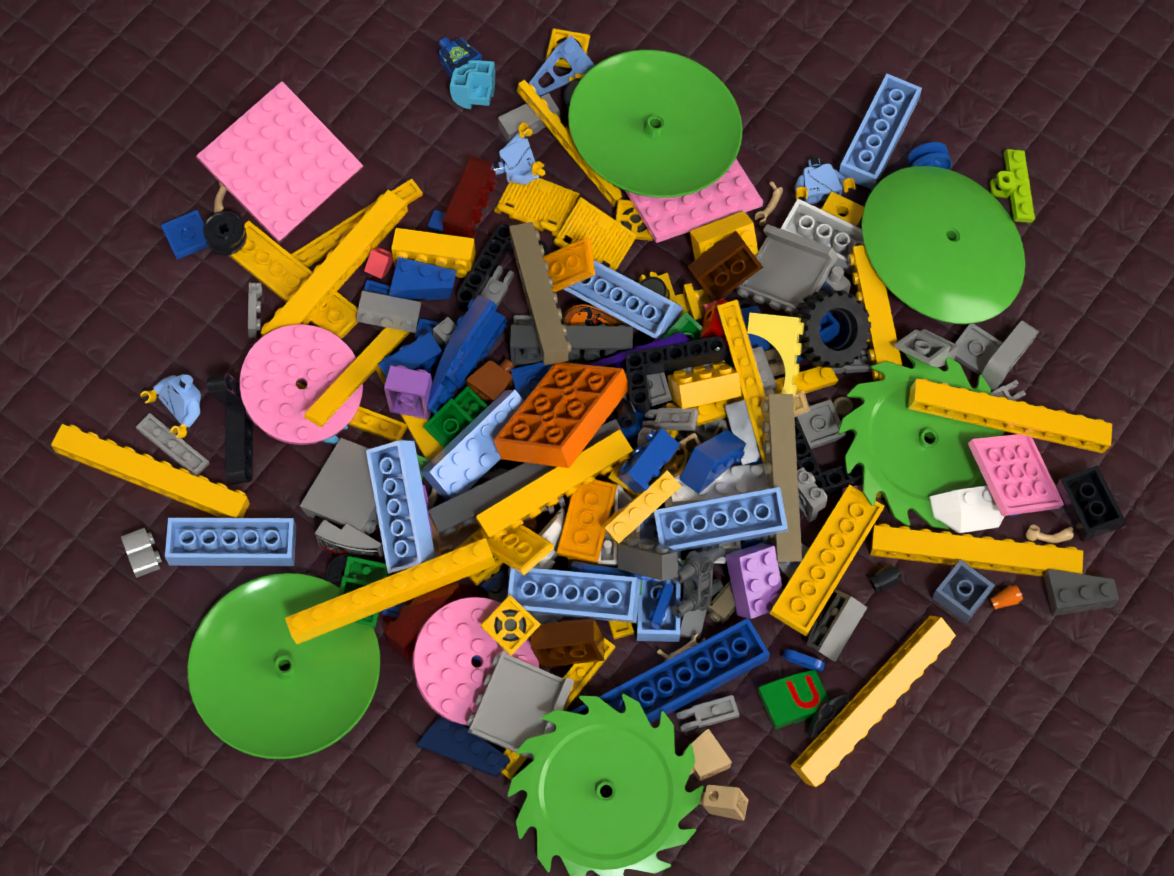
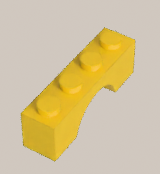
[601,470,681,544]

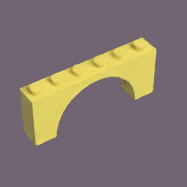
[747,313,804,434]

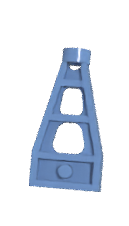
[529,35,595,97]

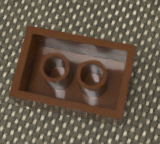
[688,231,763,302]
[531,618,604,668]

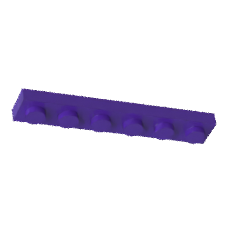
[583,332,691,370]

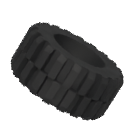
[792,290,871,368]

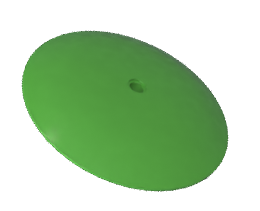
[568,50,742,198]
[862,166,1025,324]
[188,573,380,759]

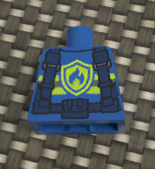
[439,37,482,80]

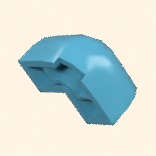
[450,60,495,109]

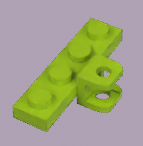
[990,149,1035,223]

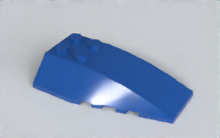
[427,295,509,415]

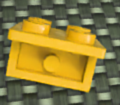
[669,283,710,326]

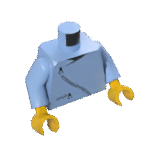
[491,123,545,185]
[794,157,856,204]
[140,374,201,438]

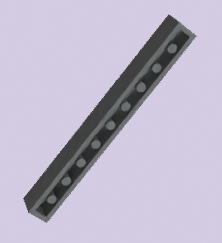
[428,419,625,536]

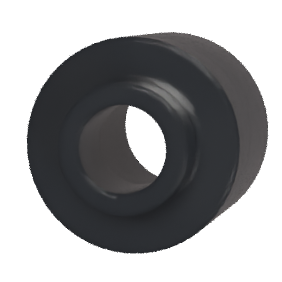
[612,399,637,429]
[868,564,901,592]

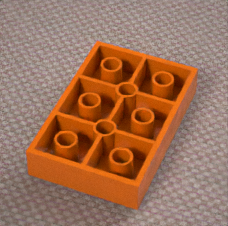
[493,362,629,468]

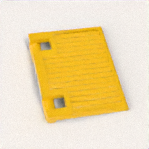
[494,178,580,237]
[553,197,638,271]

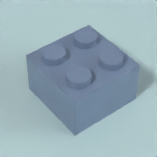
[932,560,995,624]

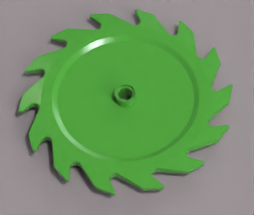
[838,354,1005,530]
[508,694,704,876]

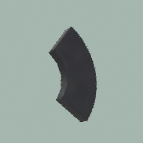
[808,693,850,738]

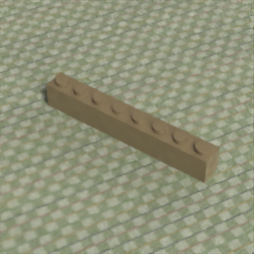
[509,222,571,365]
[761,394,802,564]

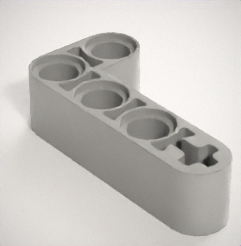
[981,320,1039,392]

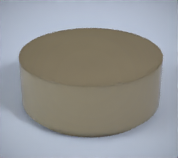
[833,397,853,418]

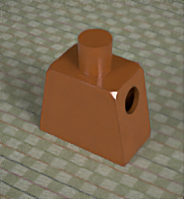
[466,359,514,404]

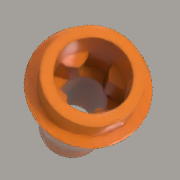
[990,585,1023,610]

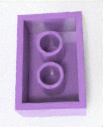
[384,365,432,420]
[726,543,783,619]

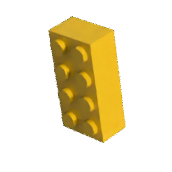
[392,228,476,278]

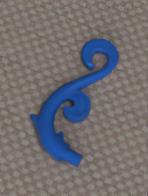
[570,561,655,581]

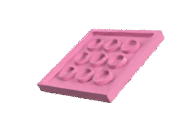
[968,434,1064,516]

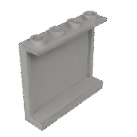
[736,224,838,316]
[300,438,378,536]
[466,650,574,760]

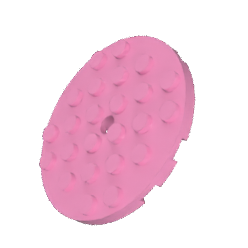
[240,325,363,445]
[412,597,539,726]

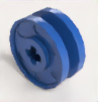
[908,142,952,170]

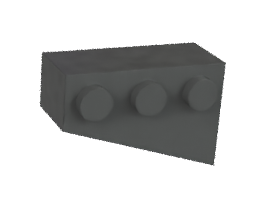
[618,537,678,581]
[1043,569,1119,616]
[806,589,867,662]

